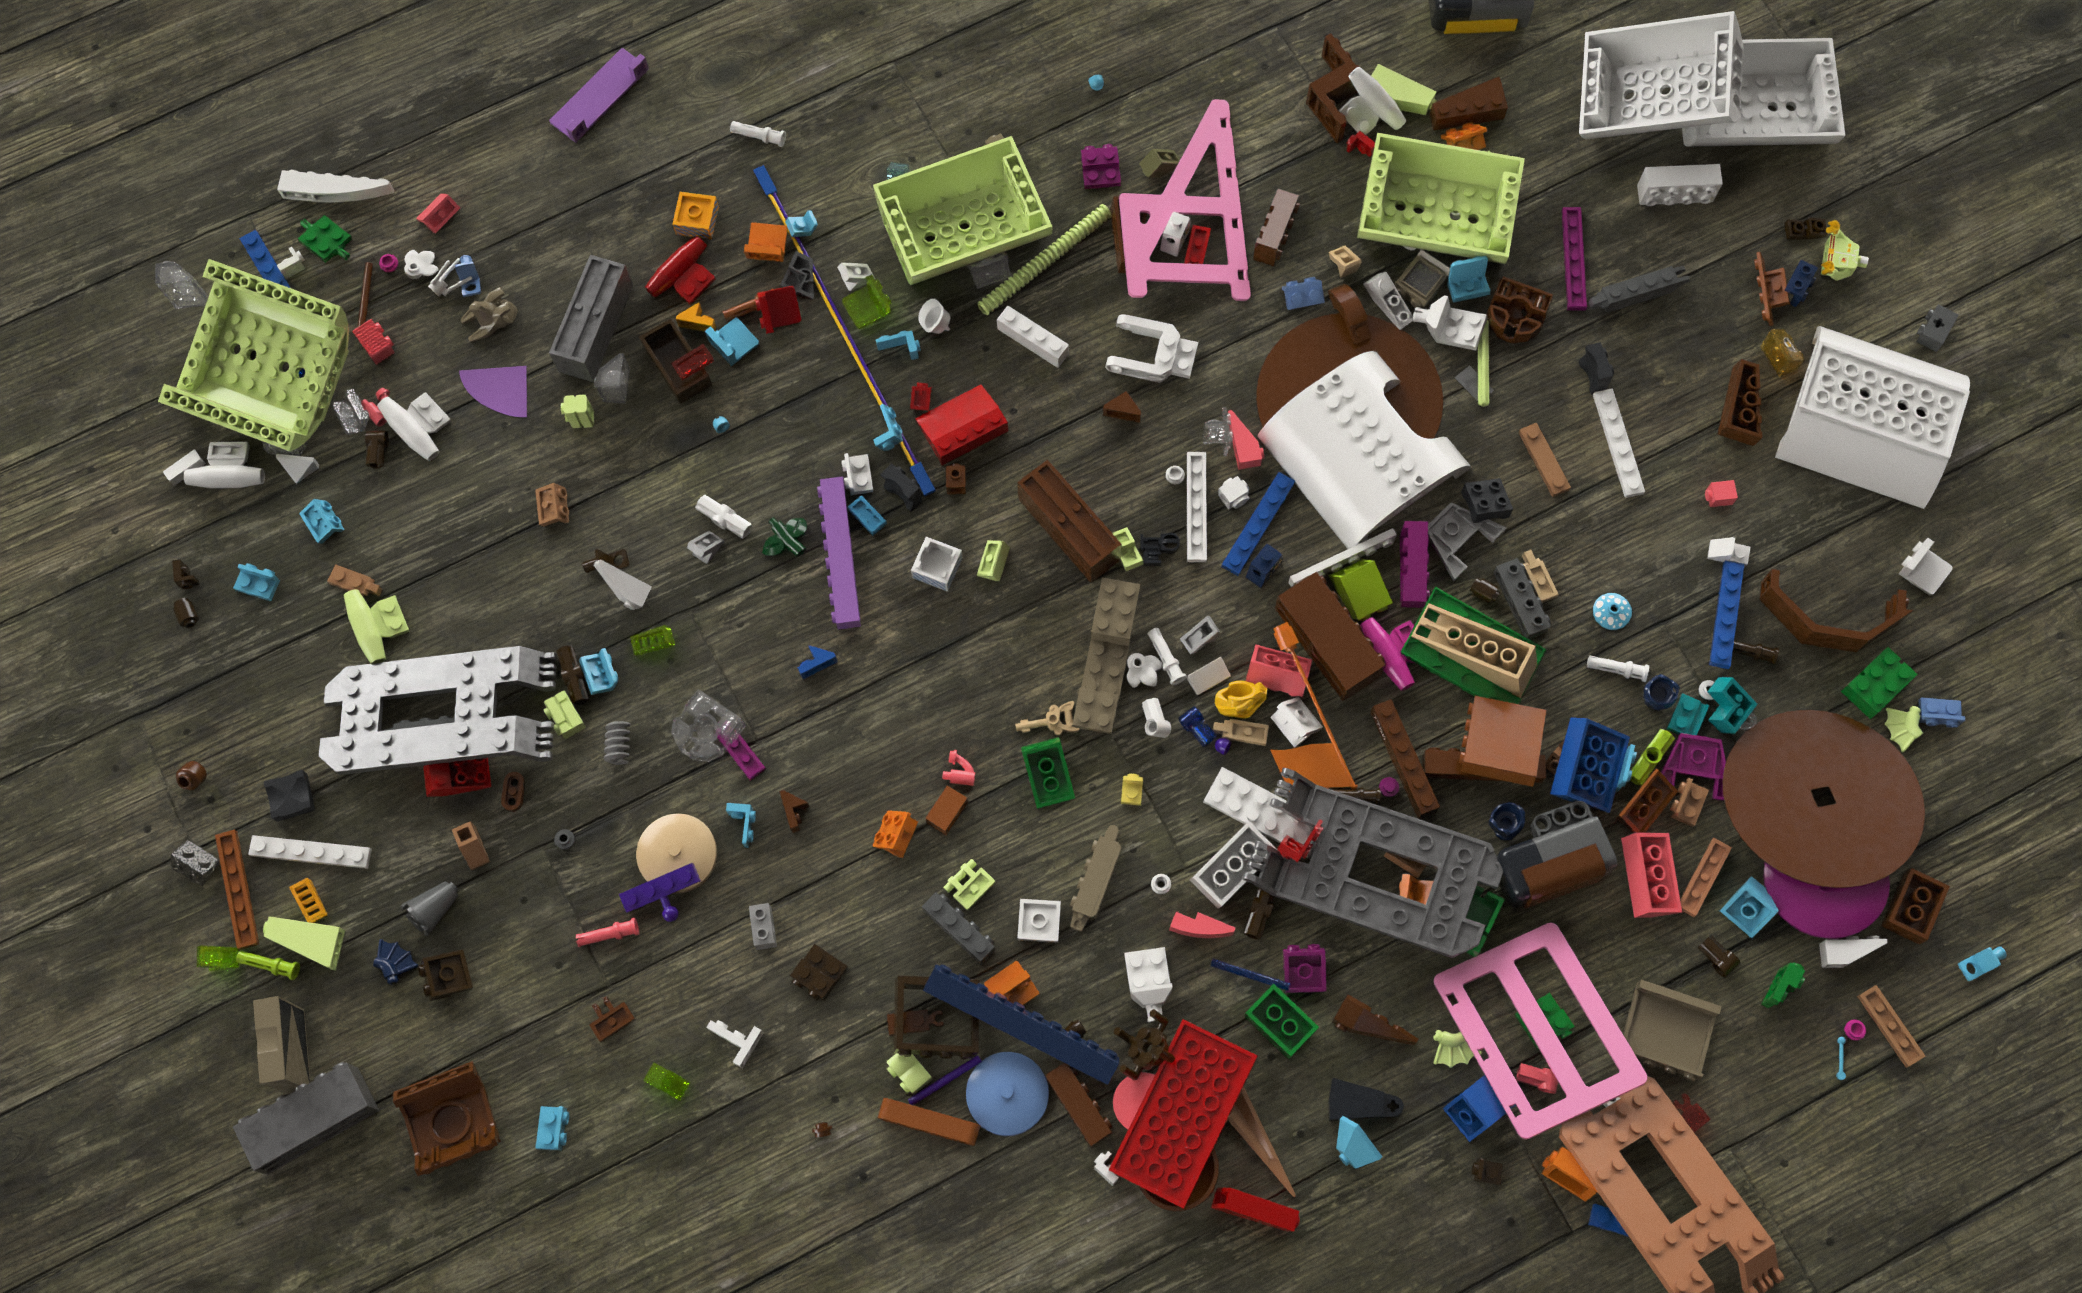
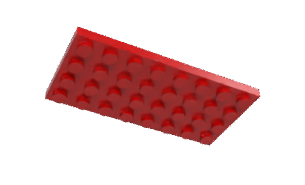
[1109,1019,1258,1209]

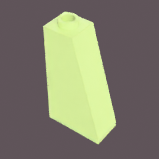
[1371,64,1437,115]
[263,917,345,970]

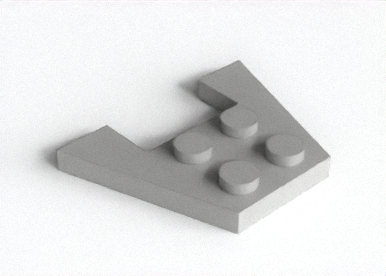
[1428,503,1507,582]

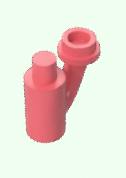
[360,388,390,427]
[942,750,975,786]

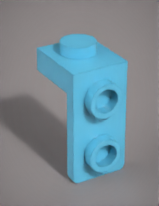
[876,331,921,360]
[873,404,903,451]

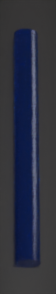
[1211,959,1291,991]

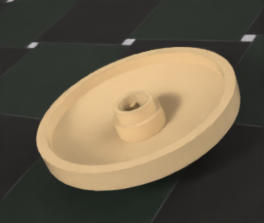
[636,814,717,894]

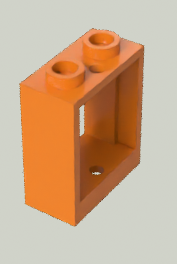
[1541,1147,1597,1202]

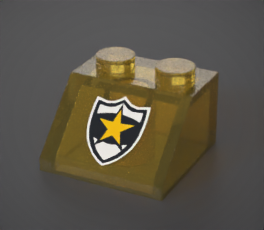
[1760,329,1805,377]

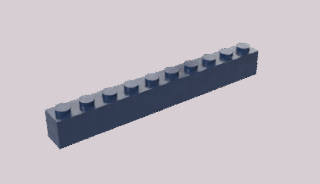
[923,964,1119,1085]

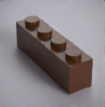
[1045,1063,1113,1148]

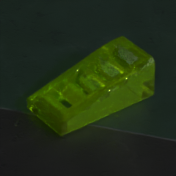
[630,625,675,655]

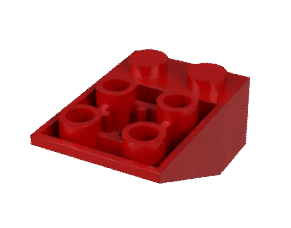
[423,758,491,797]

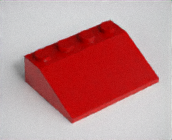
[915,385,1008,465]

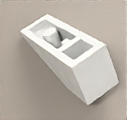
[594,559,652,610]

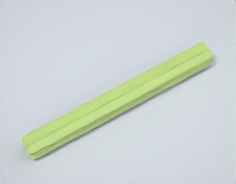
[1478,320,1489,407]

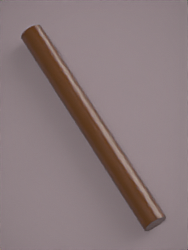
[357,262,373,328]

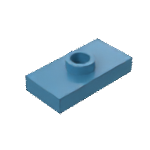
[847,495,887,536]

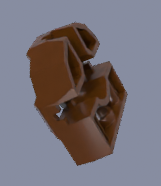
[1486,276,1553,344]

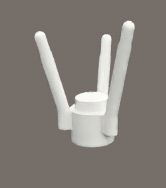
[428,258,472,296]

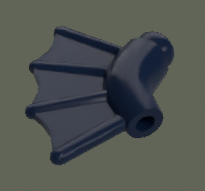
[373,939,418,985]

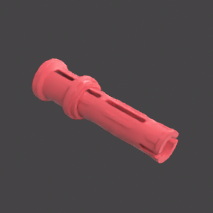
[576,918,639,947]

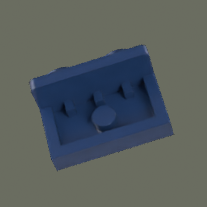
[1785,260,1818,307]

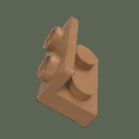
[536,483,569,527]
[1670,778,1709,827]

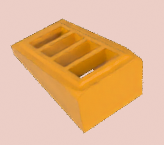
[289,878,328,923]

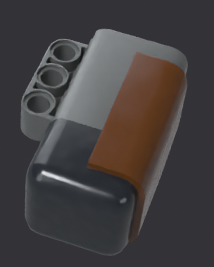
[1497,801,1618,909]

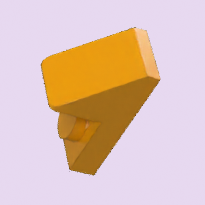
[676,303,716,332]

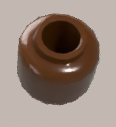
[176,761,207,790]

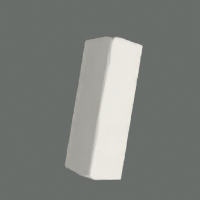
[163,449,206,486]
[1187,657,1231,696]

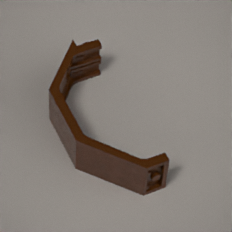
[1760,569,1913,652]

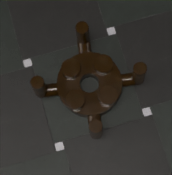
[1114,1009,1175,1080]

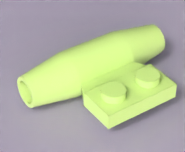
[344,589,410,664]

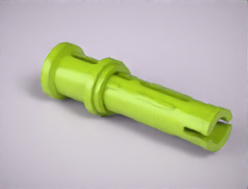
[236,950,300,980]

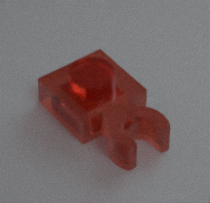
[1672,1093,1711,1132]

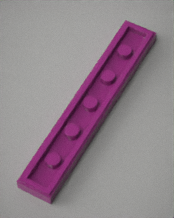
[1562,207,1587,311]

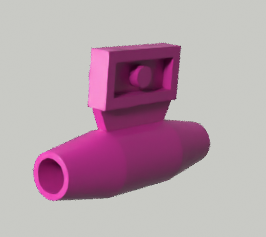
[1360,617,1415,691]

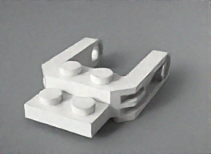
[1105,314,1198,383]

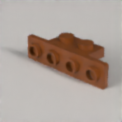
[1754,252,1790,326]

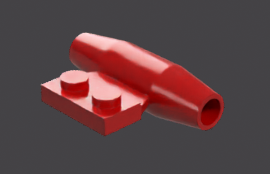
[645,235,716,305]

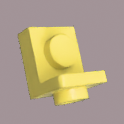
[1121,774,1143,805]

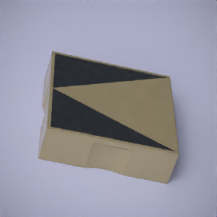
[253,996,310,1094]

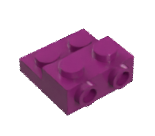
[1081,144,1121,189]
[1283,944,1326,993]

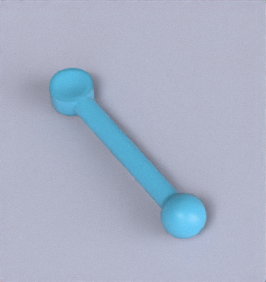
[1836,1037,1846,1080]

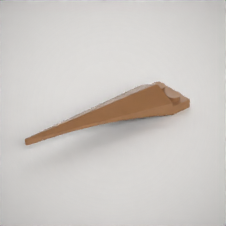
[1228,1087,1296,1197]

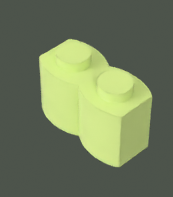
[887,1054,932,1095]

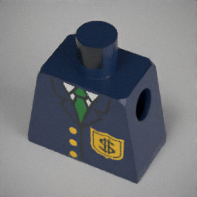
[1246,544,1283,588]

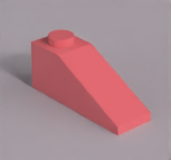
[1227,410,1264,470]

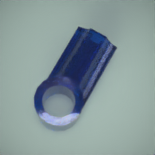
[1178,706,1217,747]

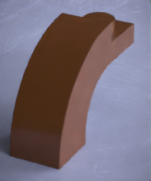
[1328,284,1372,344]

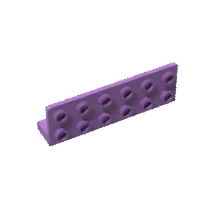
[549,48,649,143]

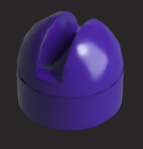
[1215,738,1231,755]

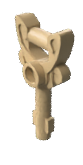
[1015,701,1080,736]

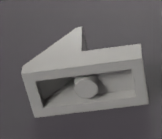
[687,531,724,564]
[1180,616,1220,654]

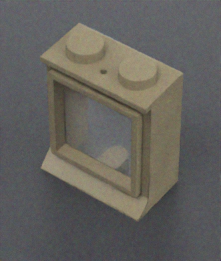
[1394,249,1450,309]

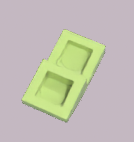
[1112,527,1143,571]

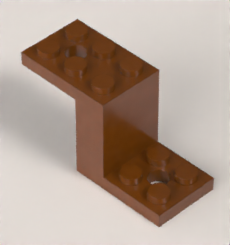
[1306,33,1359,143]

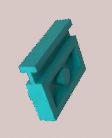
[1666,693,1709,735]

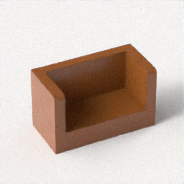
[925,786,968,835]

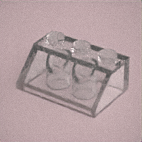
[155,261,209,309]

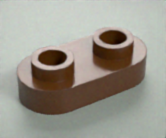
[501,772,525,812]

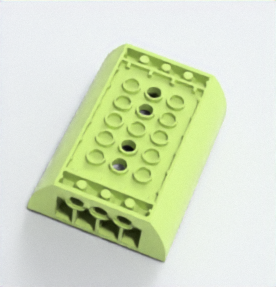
[1357,133,1525,264]

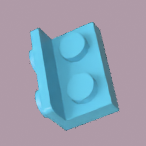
[299,499,344,544]
[233,563,280,601]
[536,1106,569,1151]

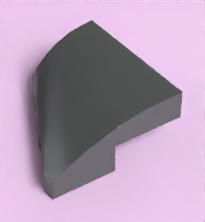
[780,251,814,300]

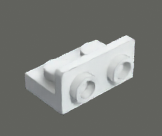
[842,453,873,495]

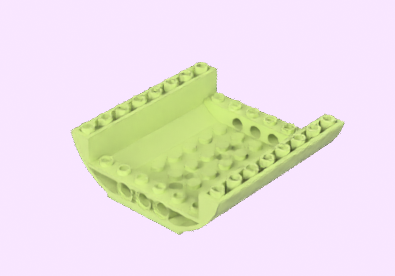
[158,259,349,451]

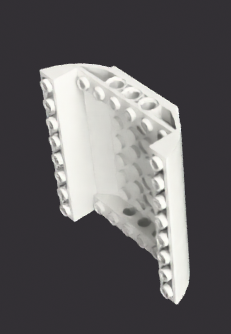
[1775,326,1970,509]

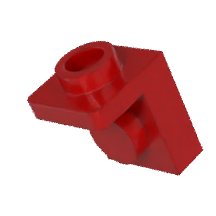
[1346,131,1375,157]
[910,382,932,411]

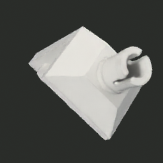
[1413,296,1488,350]
[1124,947,1172,1023]

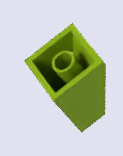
[1329,559,1393,621]

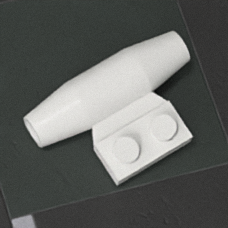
[1338,67,1406,135]
[377,392,451,461]
[184,442,265,488]

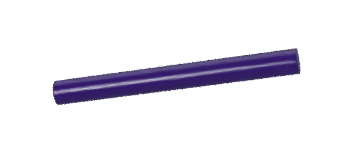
[908,1055,982,1105]

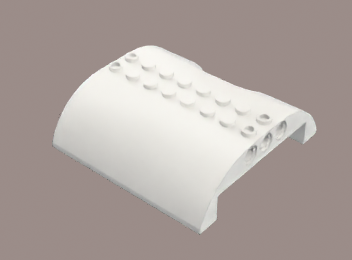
[1257,351,1471,549]

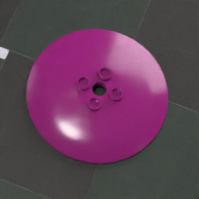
[1763,862,1890,939]

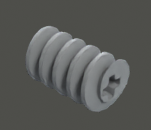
[604,721,631,764]

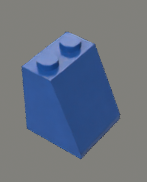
[1443,1075,1516,1142]

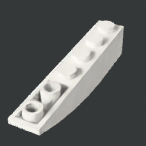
[277,170,394,202]

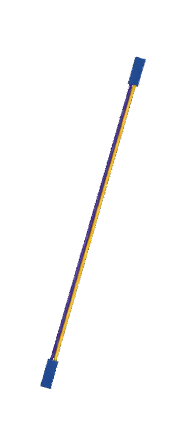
[753,165,935,497]

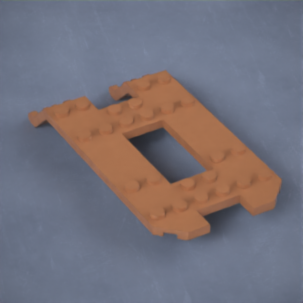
[1559,1076,1784,1293]

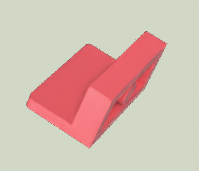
[416,194,460,234]

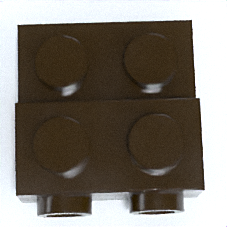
[790,943,848,1001]
[418,949,473,1001]

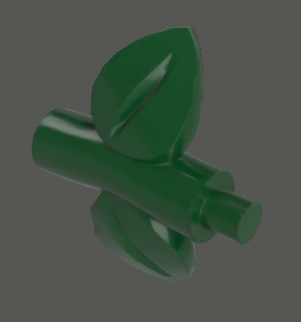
[762,517,807,557]

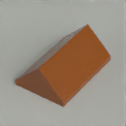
[1616,769,1678,833]

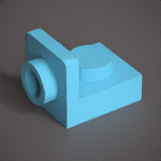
[785,211,818,237]

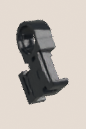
[1140,533,1180,566]

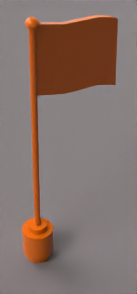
[1270,622,1358,792]

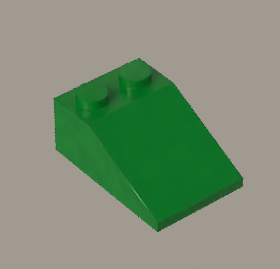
[1021,737,1075,808]

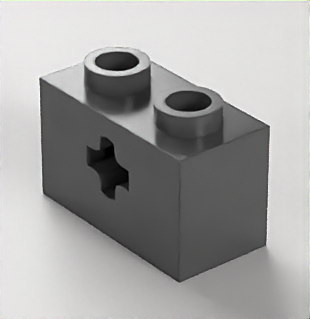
[1916,304,1959,352]

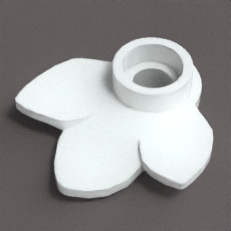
[404,250,438,279]
[1127,653,1163,688]

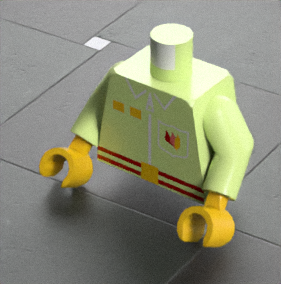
[1821,220,1868,281]

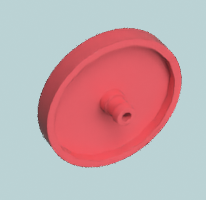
[1113,1072,1155,1130]

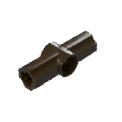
[556,645,589,705]
[1244,888,1275,940]

